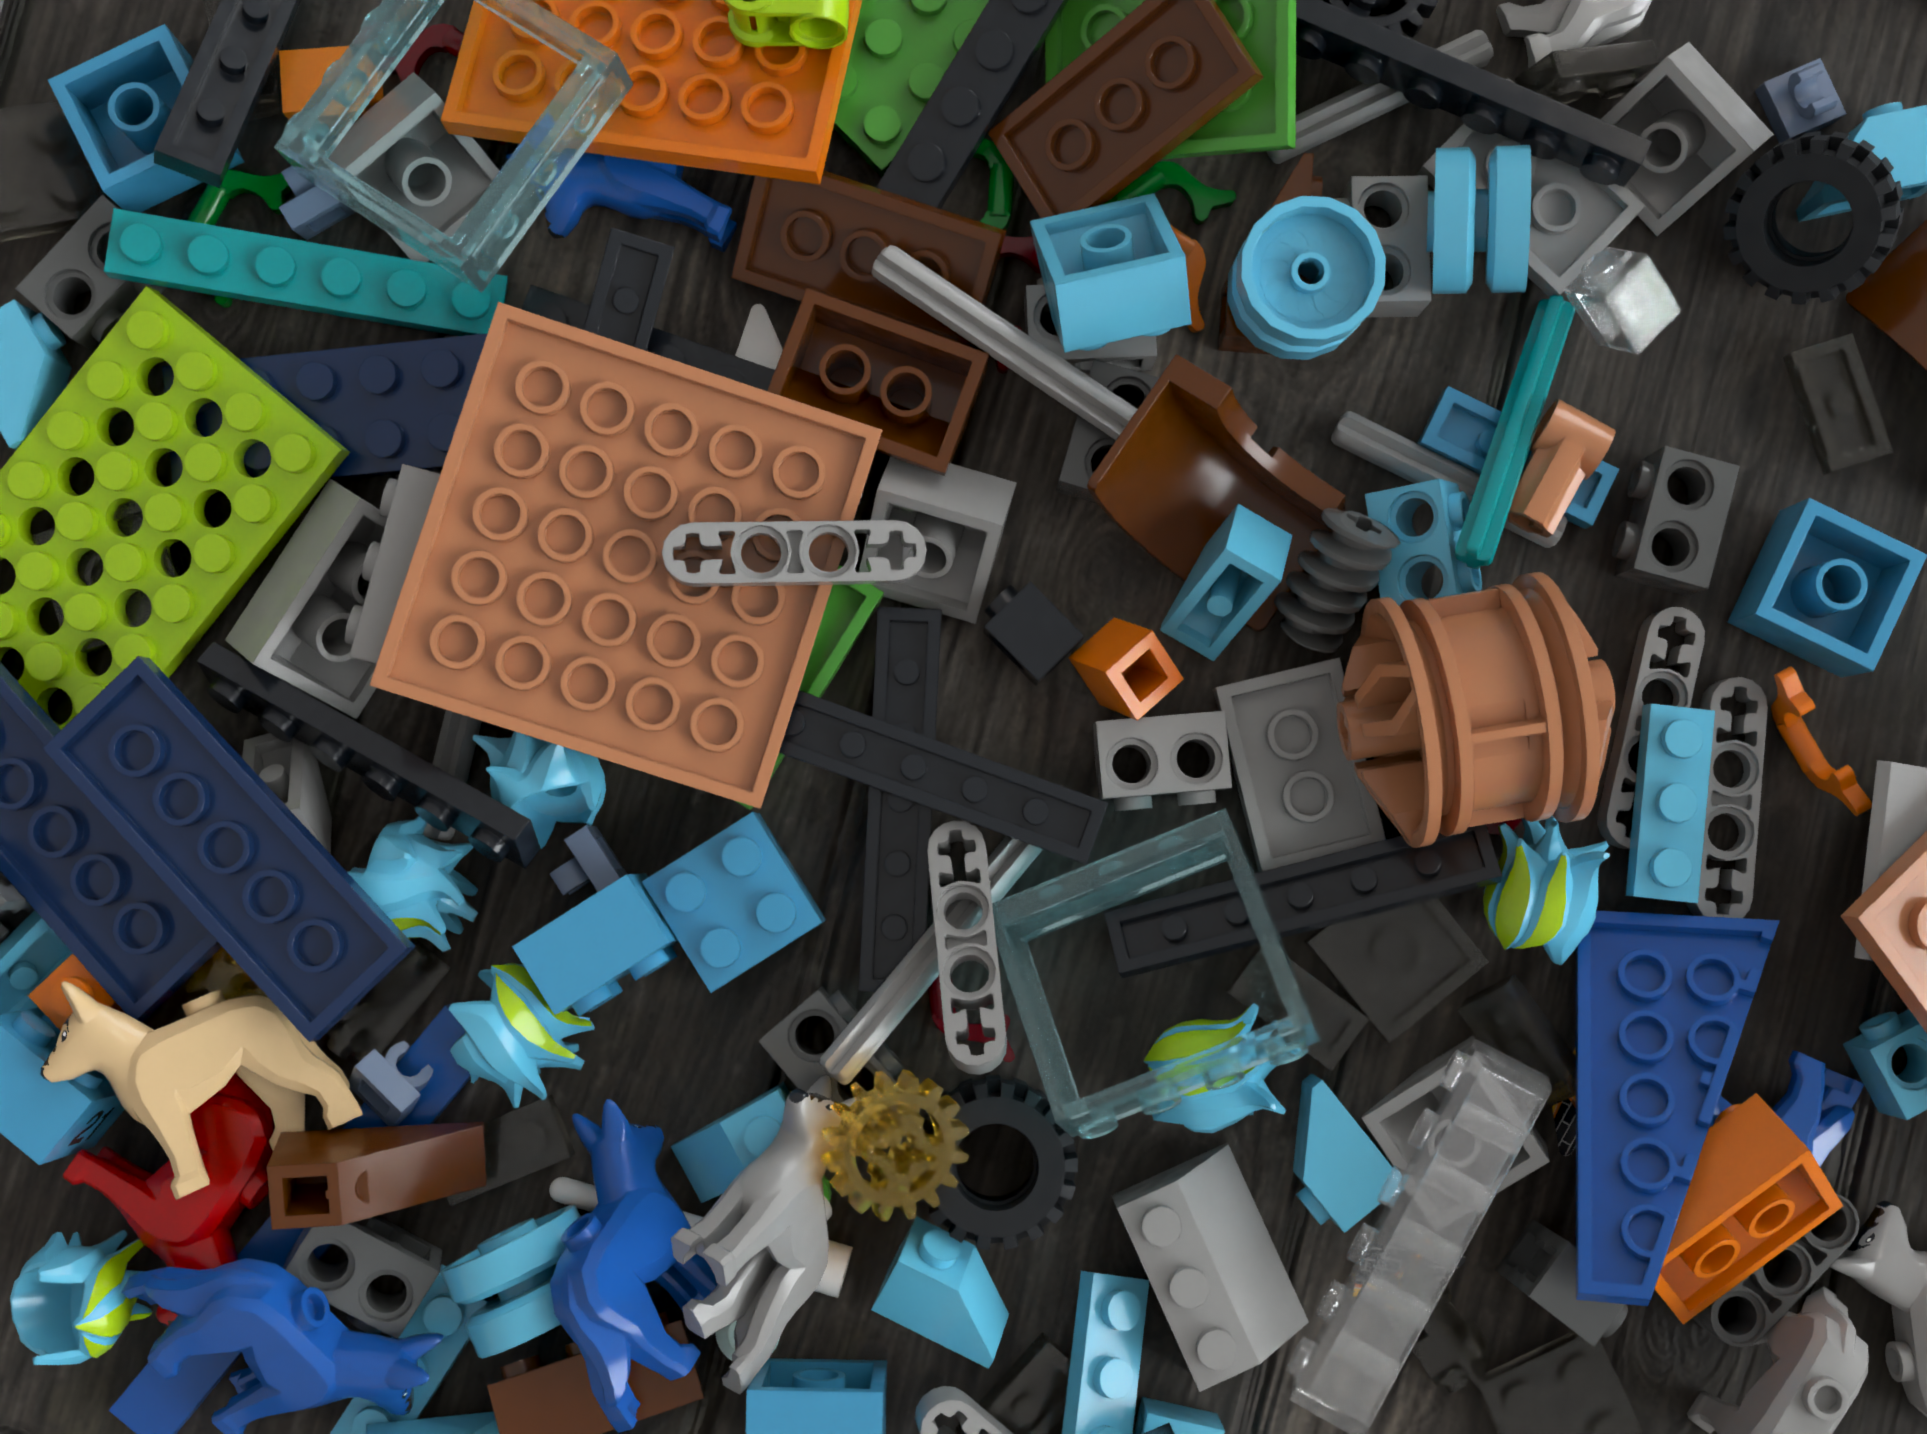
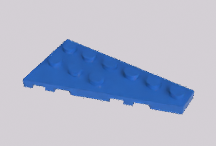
[1575,910,1780,1306]

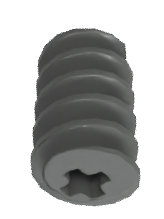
[1274,507,1401,653]

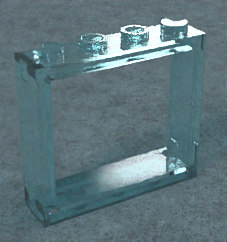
[274,0,634,293]
[992,808,1321,1139]

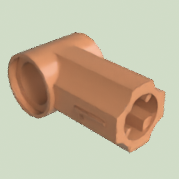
[1507,399,1616,538]

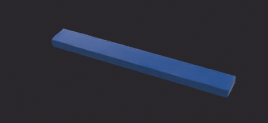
[109,1004,471,1434]

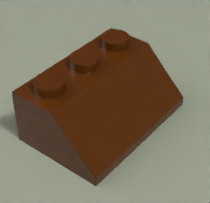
[767,288,989,476]

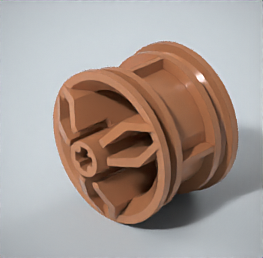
[1336,572,1616,848]

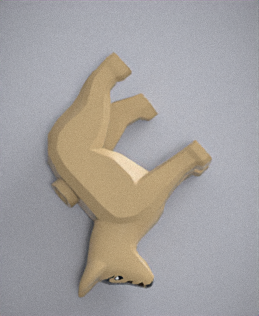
[40,981,363,1199]

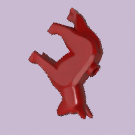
[63,1073,275,1326]

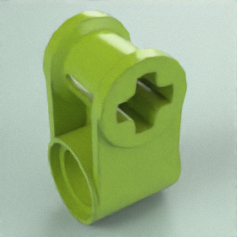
[724,0,849,49]

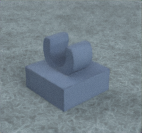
[1755,58,1847,143]
[279,159,361,240]
[550,825,627,895]
[348,1041,434,1126]

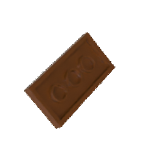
[988,0,1264,218]
[731,170,1006,348]

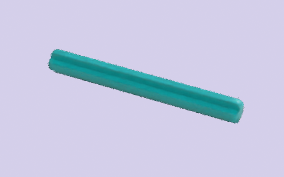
[1454,294,1575,569]

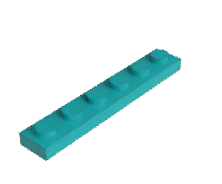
[104,208,508,336]

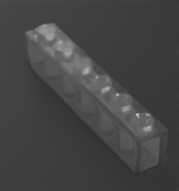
[1286,1038,1552,1434]

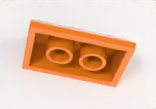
[1655,1093,1843,1325]

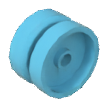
[1427,145,1531,294]
[1227,196,1386,360]
[440,1205,581,1359]

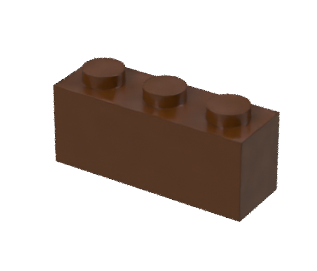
[487,1311,705,1434]

